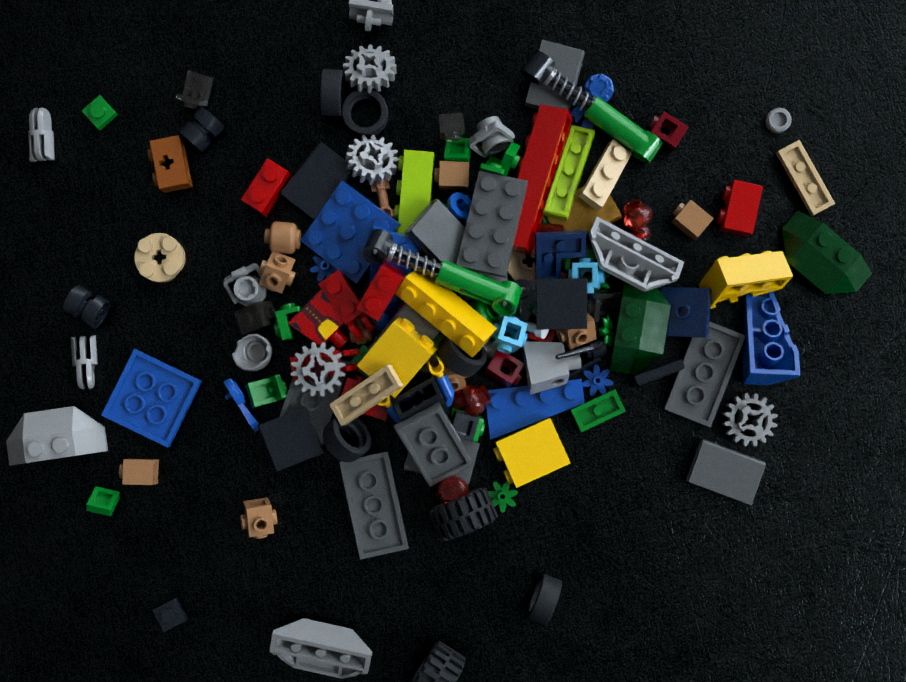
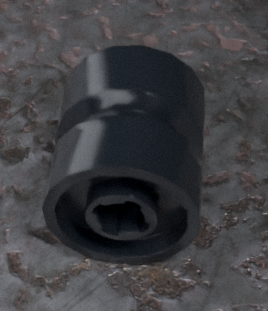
[178,106,225,152]
[62,285,110,329]

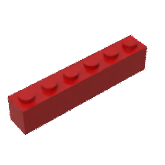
[512,104,573,255]

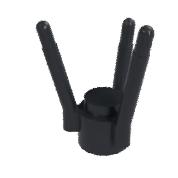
[555,337,608,379]

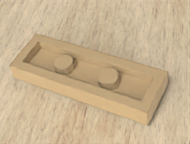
[578,139,632,211]
[776,140,835,216]
[329,365,403,426]

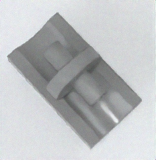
[349,0,393,31]

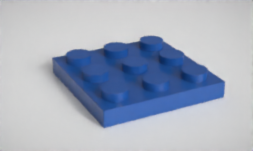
[300,181,401,284]
[101,349,202,448]

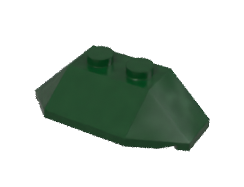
[781,211,872,294]
[610,281,671,375]

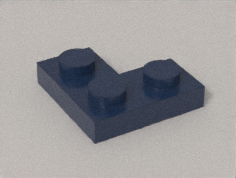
[535,230,586,279]

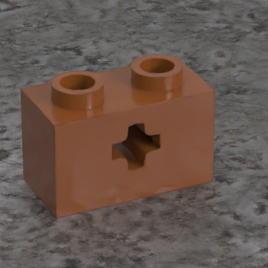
[148,135,193,193]

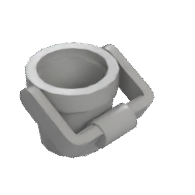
[469,116,515,158]
[223,263,267,307]

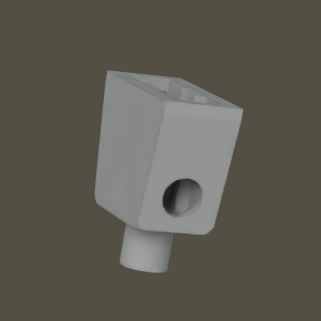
[522,341,581,395]

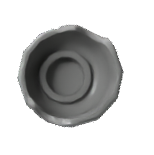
[232,334,272,371]

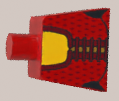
[288,290,349,350]

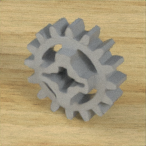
[343,45,396,93]
[345,135,399,185]
[291,342,346,397]
[722,393,778,446]

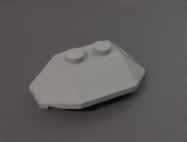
[588,217,684,292]
[6,406,108,466]
[270,618,372,679]

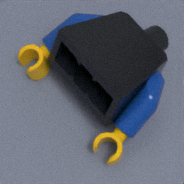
[378,356,454,424]

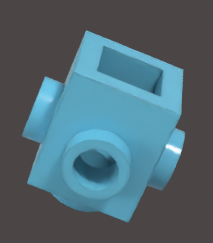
[568,258,605,293]
[491,315,528,354]

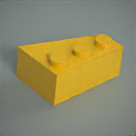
[698,251,793,309]

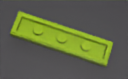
[543,125,595,221]

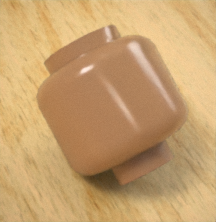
[264,221,301,254]

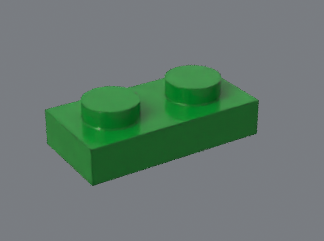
[570,389,626,432]

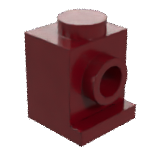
[648,111,689,152]
[483,351,524,388]

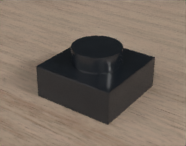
[450,410,479,442]
[153,597,188,632]

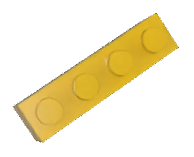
[395,270,497,358]

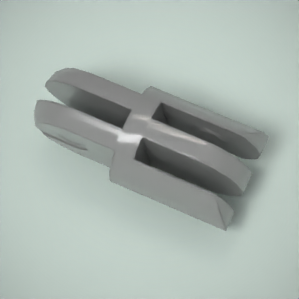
[28,108,55,162]
[71,335,98,389]

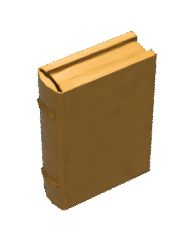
[544,186,622,237]

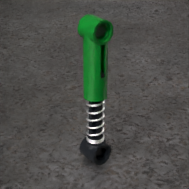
[521,50,663,164]
[362,229,522,316]

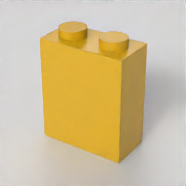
[357,317,437,398]
[493,418,571,488]

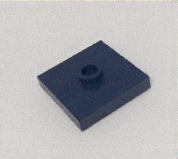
[661,287,711,338]

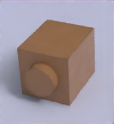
[434,161,469,191]
[671,200,714,240]
[119,458,159,485]

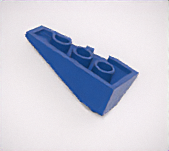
[742,291,800,385]

